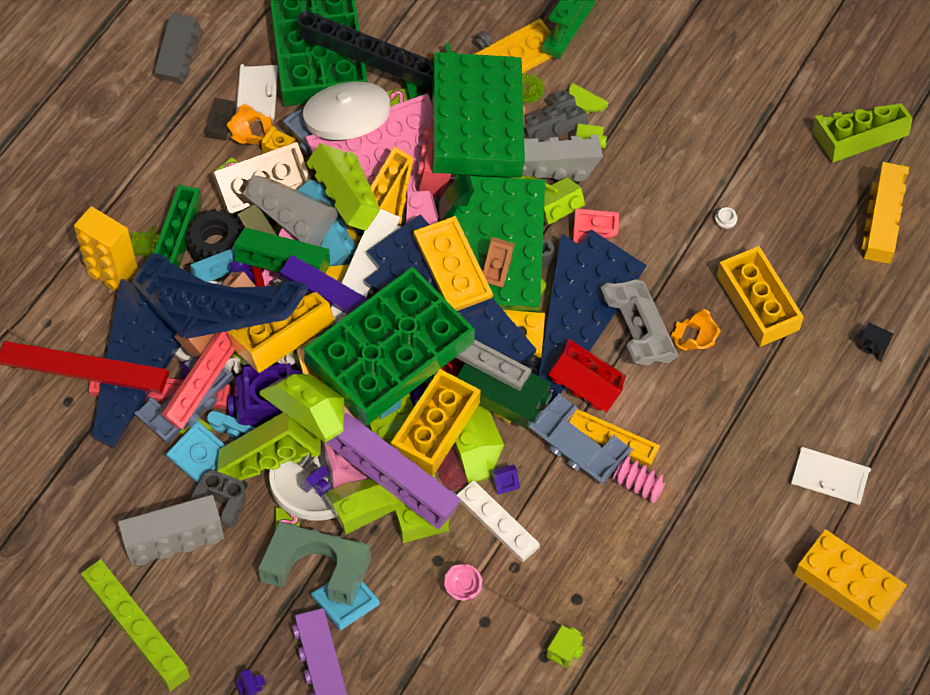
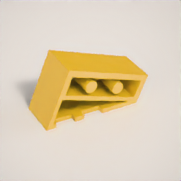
[370,146,413,226]

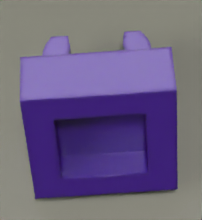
[492,464,520,495]
[301,465,331,497]
[235,669,266,695]

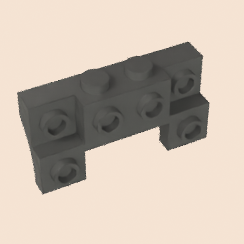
[524,90,588,142]

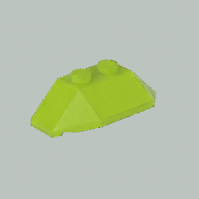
[260,374,344,443]
[452,405,504,485]

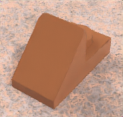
[483,237,515,287]

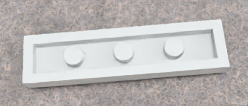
[457,480,540,563]

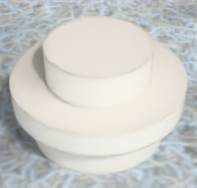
[715,207,737,229]

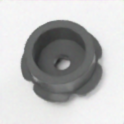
[474,31,493,50]

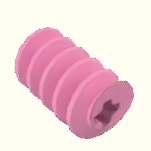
[613,456,666,504]

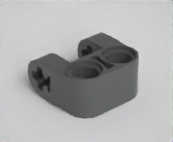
[190,471,247,528]

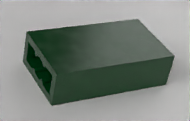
[456,363,552,430]

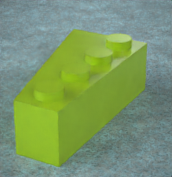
[812,103,913,162]
[306,143,380,231]
[217,412,321,481]

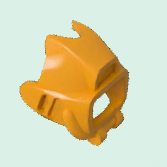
[227,104,272,145]
[670,309,721,351]

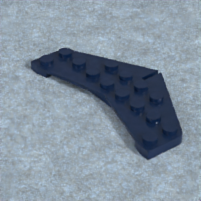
[132,253,308,339]

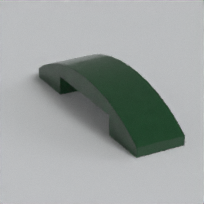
[436,173,474,222]

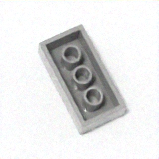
[118,495,225,566]

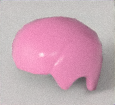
[444,564,483,601]

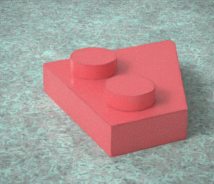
[573,209,619,245]

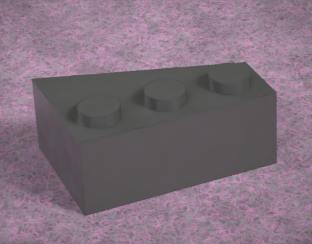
[154,13,203,84]

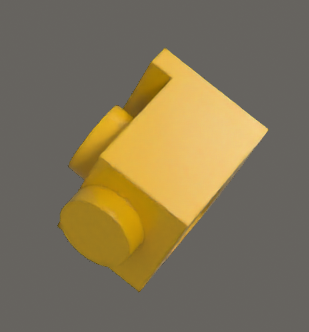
[261,126,295,154]

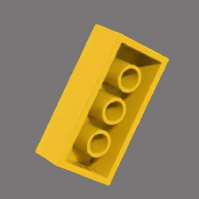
[74,206,138,291]
[717,246,804,347]
[391,369,481,476]
[794,529,907,631]

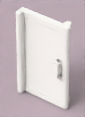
[236,64,278,123]
[791,447,871,505]

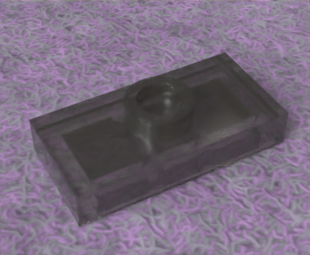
[205,98,237,140]

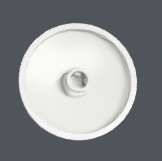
[303,82,391,140]
[269,448,336,521]

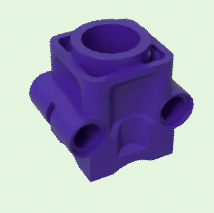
[235,363,302,428]

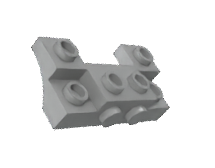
[601,279,679,366]

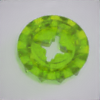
[522,73,544,103]

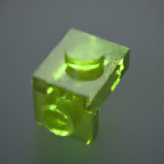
[130,226,160,256]

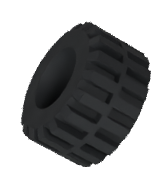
[186,209,242,263]

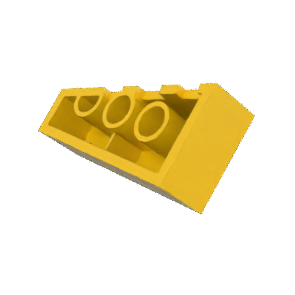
[861,162,909,264]

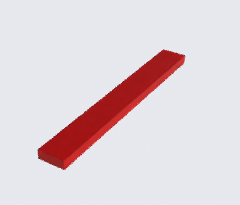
[0,341,170,394]

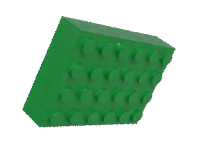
[270,0,368,106]
[432,52,525,178]
[453,175,545,313]
[304,266,475,426]

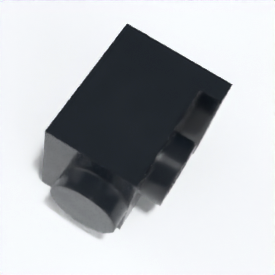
[855,322,894,362]

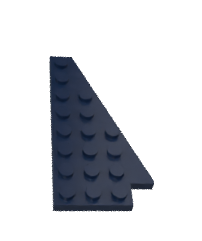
[364,214,537,364]
[538,229,647,402]
[92,279,181,449]

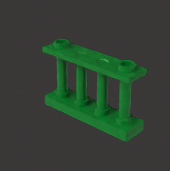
[541,0,596,60]

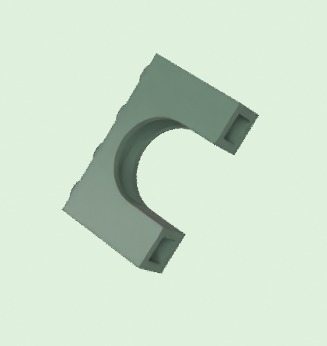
[259,522,371,606]

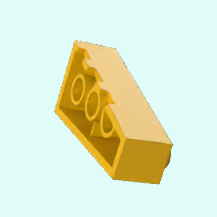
[227,292,336,373]

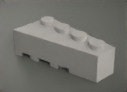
[522,135,603,181]
[243,175,339,246]

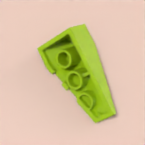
[324,479,406,534]

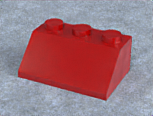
[548,338,626,413]

